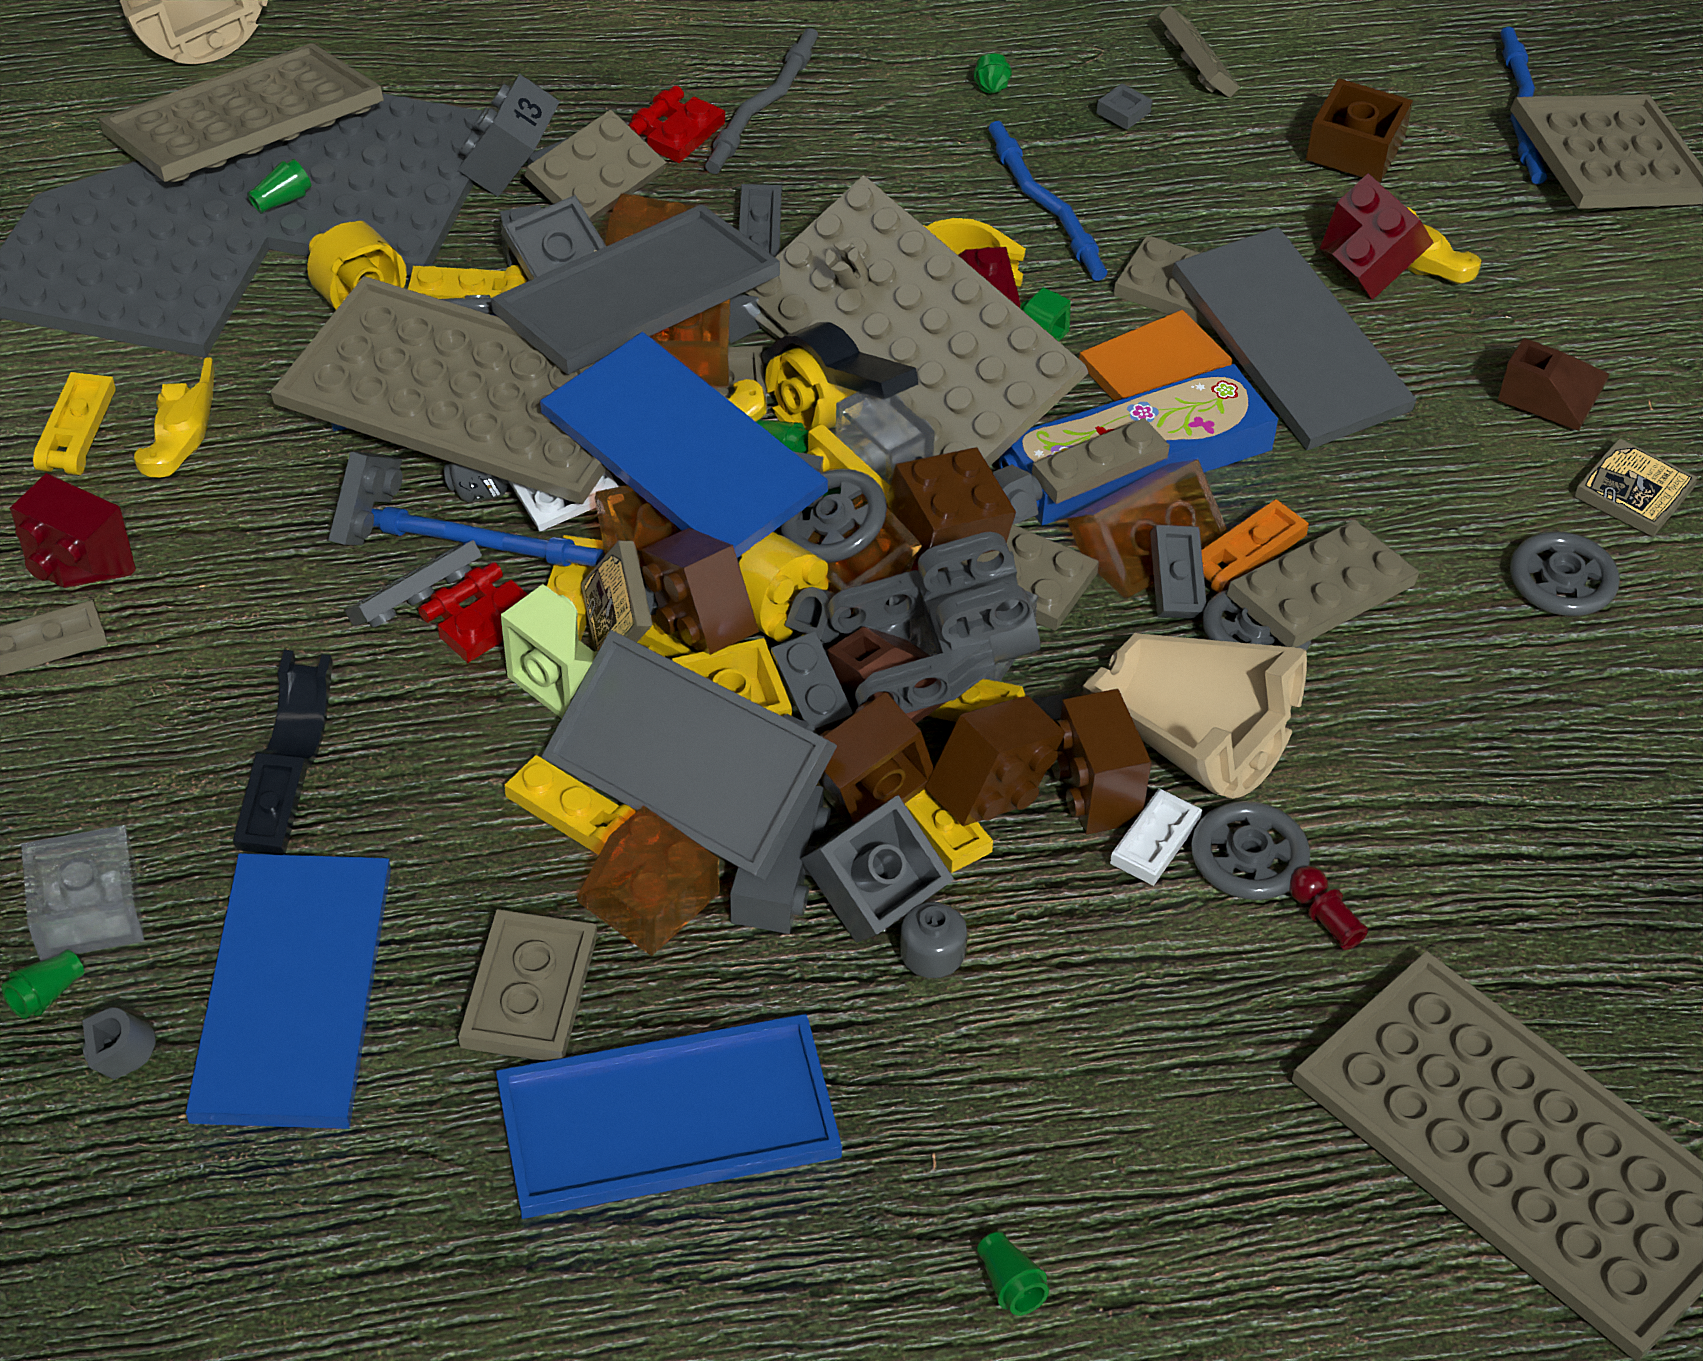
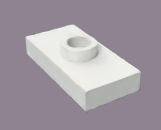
[1110,788,1202,886]

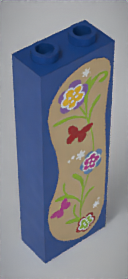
[999,364,1278,526]

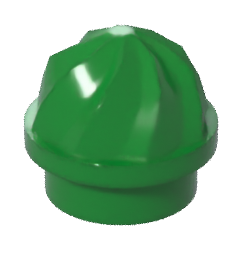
[973,53,1012,94]

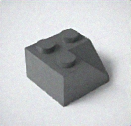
[801,795,954,943]

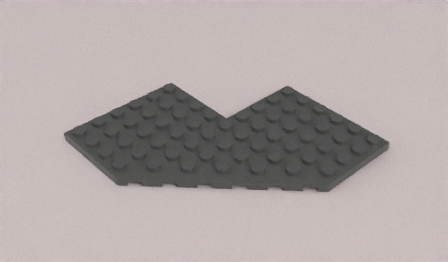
[0,94,483,358]

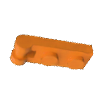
[1201,499,1309,594]

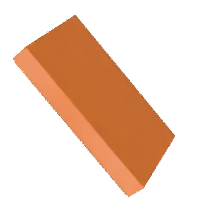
[1079,310,1232,401]

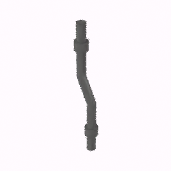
[705,28,818,174]

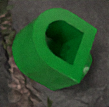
[1020,287,1071,342]

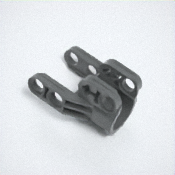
[827,532,1041,713]

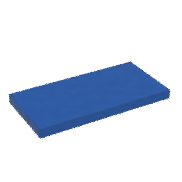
[540,331,828,558]
[186,854,391,1129]
[496,1014,842,1219]

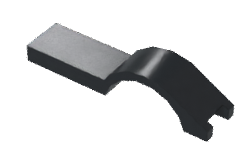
[762,322,918,400]
[233,650,333,855]

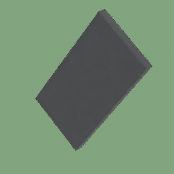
[491,204,780,374]
[1172,227,1417,450]
[542,629,837,880]

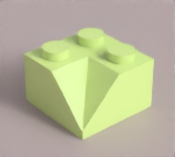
[501,584,598,719]

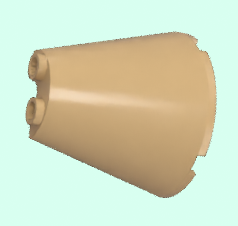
[120,0,268,64]
[1083,633,1307,799]

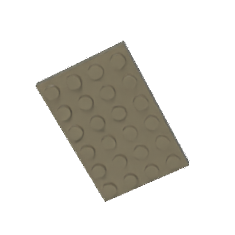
[99,43,384,182]

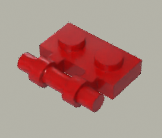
[628,85,725,163]
[418,562,528,663]

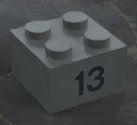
[458,74,560,197]

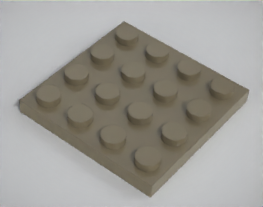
[1510,94,1703,209]

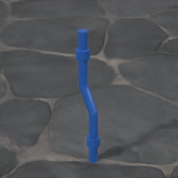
[1500,26,1547,184]
[988,121,1107,281]
[372,507,605,567]

